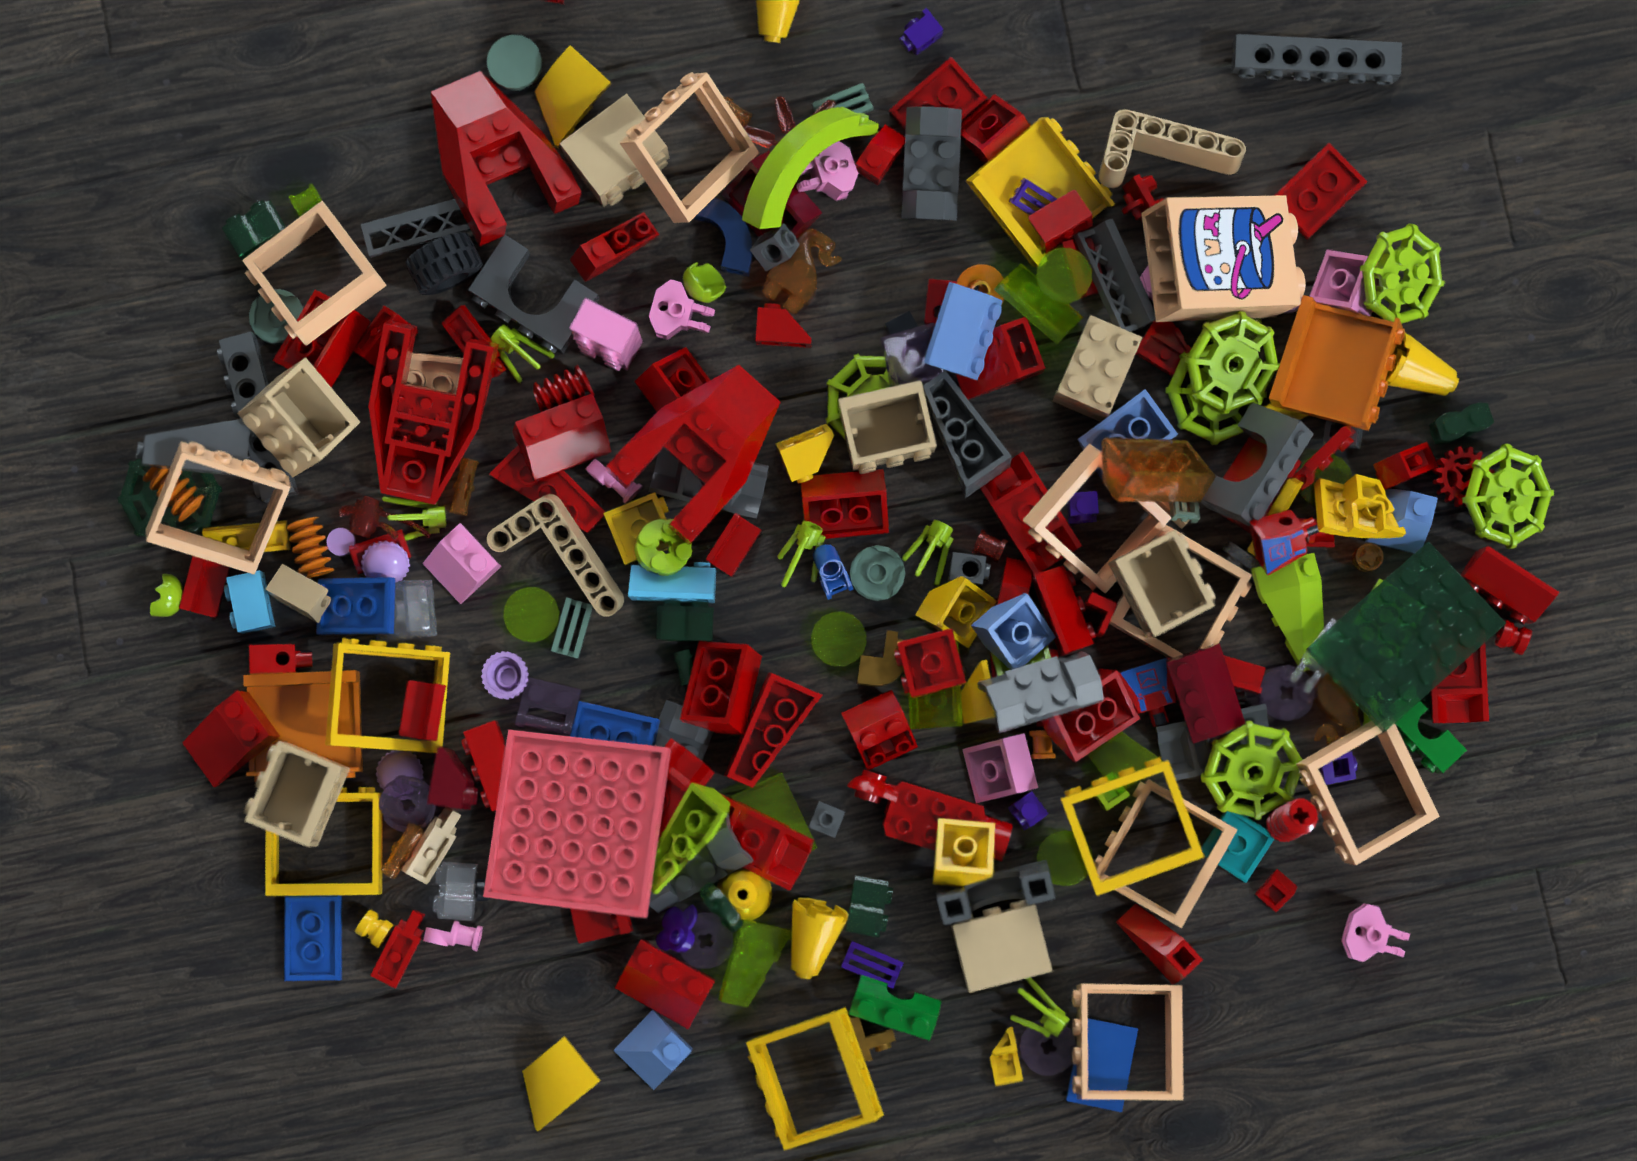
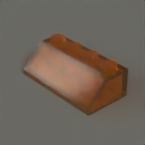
[1102,438,1216,503]

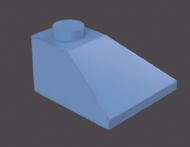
[1365,489,1438,555]
[971,593,1056,670]
[613,1010,693,1090]

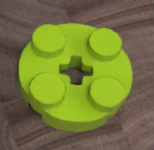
[634,519,692,576]

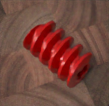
[533,365,595,412]
[1266,798,1318,842]

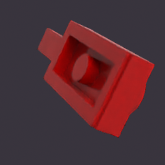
[442,305,506,378]
[1292,425,1356,490]
[370,910,425,989]

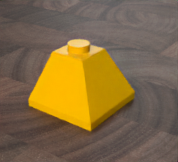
[775,423,834,483]
[915,576,997,649]
[953,660,995,724]
[933,818,995,887]

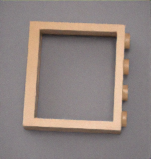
[620,72,759,223]
[242,201,387,346]
[146,441,290,575]
[1023,444,1171,594]
[1109,525,1252,659]
[1296,716,1440,865]
[1094,779,1237,928]
[1072,984,1183,1100]

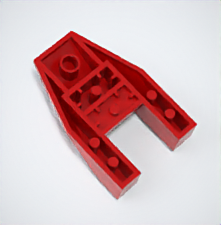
[431,71,582,247]
[369,321,499,505]
[605,365,780,545]

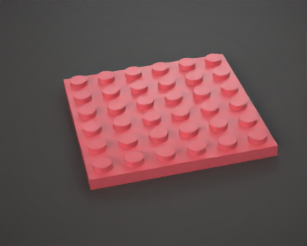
[483,730,671,918]

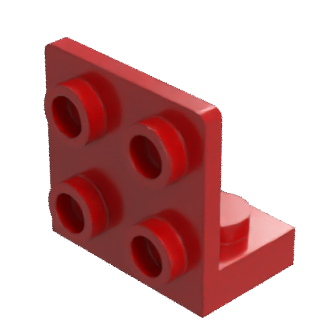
[570,908,633,943]

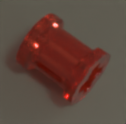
[972,529,1007,563]

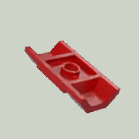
[980,452,1082,575]
[1427,609,1489,723]
[658,738,715,841]
[720,793,814,891]

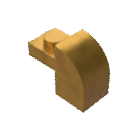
[857,630,904,687]
[849,1016,896,1061]

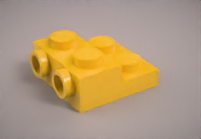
[604,492,669,565]

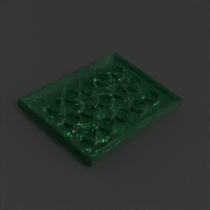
[1306,541,1506,733]

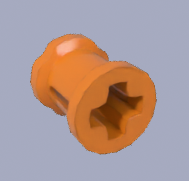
[1029,730,1056,759]

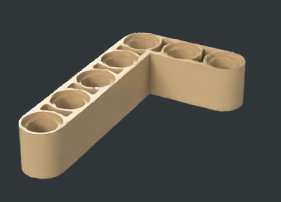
[1099,109,1246,188]
[487,494,624,617]

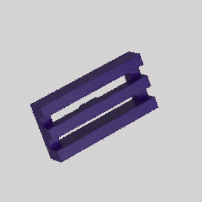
[1009,178,1057,215]
[841,941,904,989]

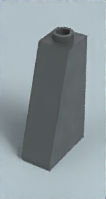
[136,419,250,477]

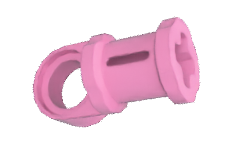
[585,459,643,504]
[423,920,483,951]

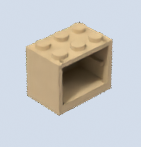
[560,94,669,207]
[1053,315,1142,422]
[237,357,360,478]
[838,380,936,474]
[1108,530,1215,638]
[244,741,350,847]
[950,899,1052,992]

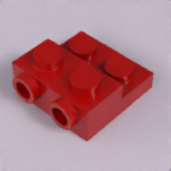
[894,628,967,698]

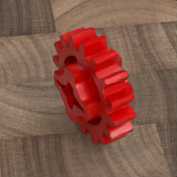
[1433,446,1495,507]

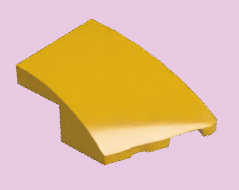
[535,45,611,148]
[1314,474,1406,538]
[523,1036,600,1132]

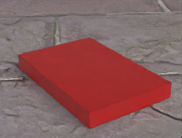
[889,57,987,130]
[1274,143,1368,240]

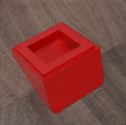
[1255,869,1297,912]

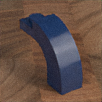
[680,197,753,277]

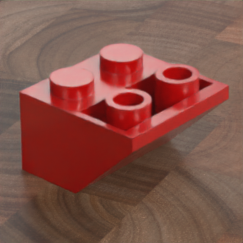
[841,689,918,771]

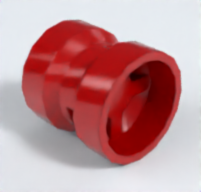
[1494,620,1532,655]

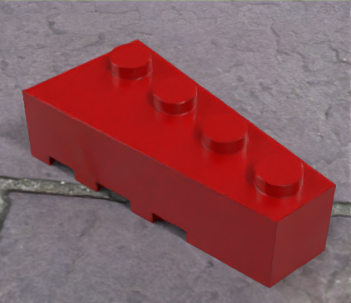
[724,673,823,788]

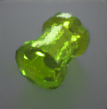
[288,183,323,217]

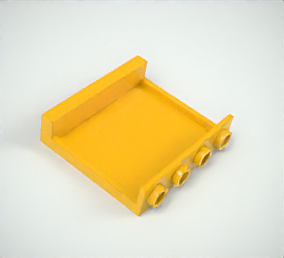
[966,117,1115,268]

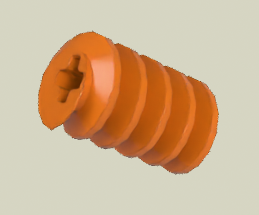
[142,467,205,522]
[286,517,334,578]

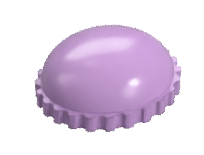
[361,540,410,584]
[481,651,529,700]
[376,750,424,798]

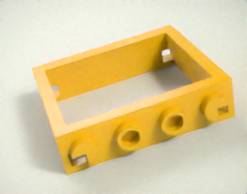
[325,638,450,753]
[1060,757,1204,896]
[265,787,383,896]
[746,1007,884,1150]

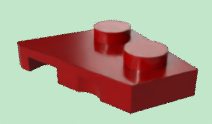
[1136,320,1191,377]

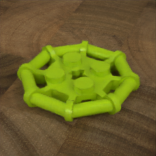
[1360,224,1445,324]
[1184,311,1280,414]
[1165,343,1267,445]
[825,354,924,440]
[1462,444,1554,549]
[1201,721,1303,820]

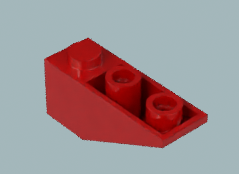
[570,212,659,282]
[461,720,506,811]
[1116,904,1203,985]

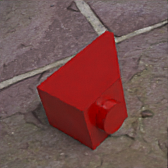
[855,124,905,185]
[756,303,812,348]
[1373,442,1439,490]
[996,557,1033,605]

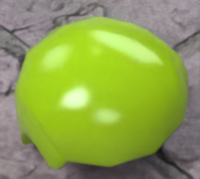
[683,262,726,303]
[150,574,184,617]

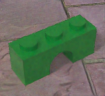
[1381,689,1467,774]
[849,975,941,1041]

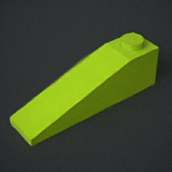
[1251,553,1326,672]
[651,783,730,894]

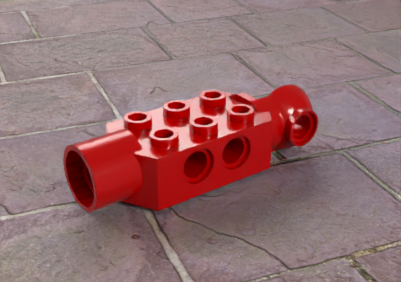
[847,770,1013,862]

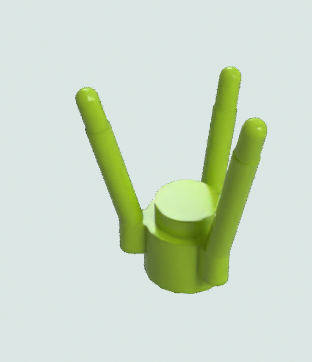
[490,325,554,383]
[382,496,446,540]
[902,519,954,586]
[777,521,826,587]
[1010,977,1070,1038]

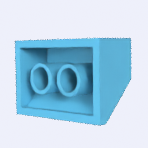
[628,562,716,603]

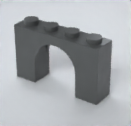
[468,235,599,354]
[1194,402,1314,526]
[937,860,1055,925]

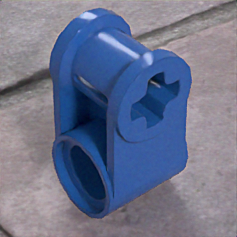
[813,544,854,600]

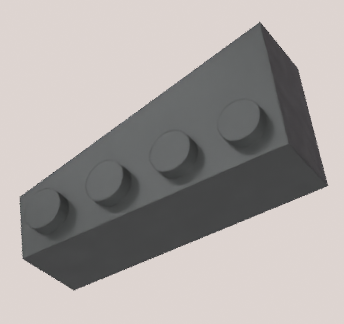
[923,371,1012,498]

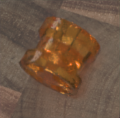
[1352,543,1384,572]

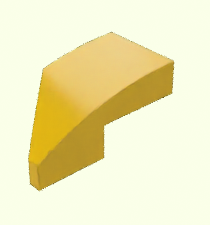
[990,1026,1023,1087]

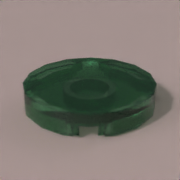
[700,882,743,933]

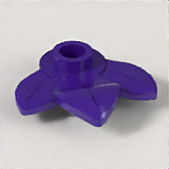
[656,904,697,952]

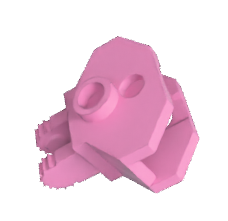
[796,141,858,201]
[649,280,715,340]
[1341,903,1410,962]

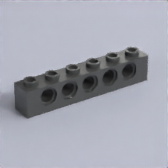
[1231,34,1402,85]
[217,331,299,503]

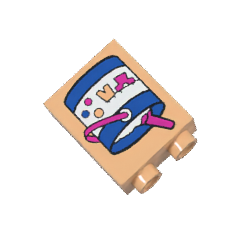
[1142,195,1305,322]

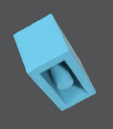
[224,570,275,634]

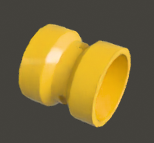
[355,909,394,948]

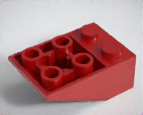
[955,316,1045,400]

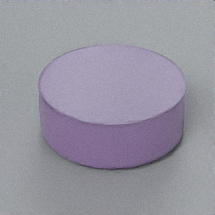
[327,528,356,556]

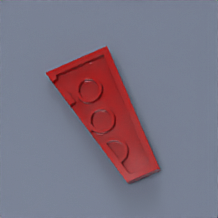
[489,446,605,533]

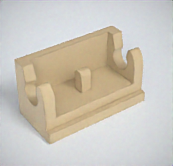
[265,564,331,623]

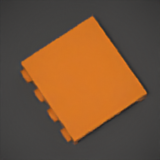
[1269,295,1405,431]
[243,670,363,782]

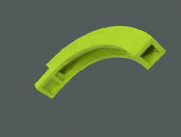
[742,106,879,229]

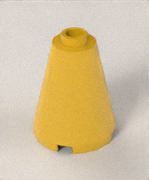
[756,0,800,43]
[1385,333,1459,396]
[716,867,772,921]
[791,897,849,979]

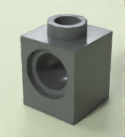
[750,223,800,271]
[948,552,991,586]
[809,801,845,838]

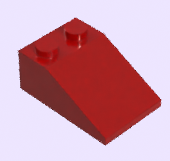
[182,691,280,787]

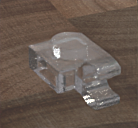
[1222,541,1260,582]

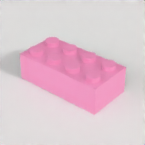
[570,298,643,371]

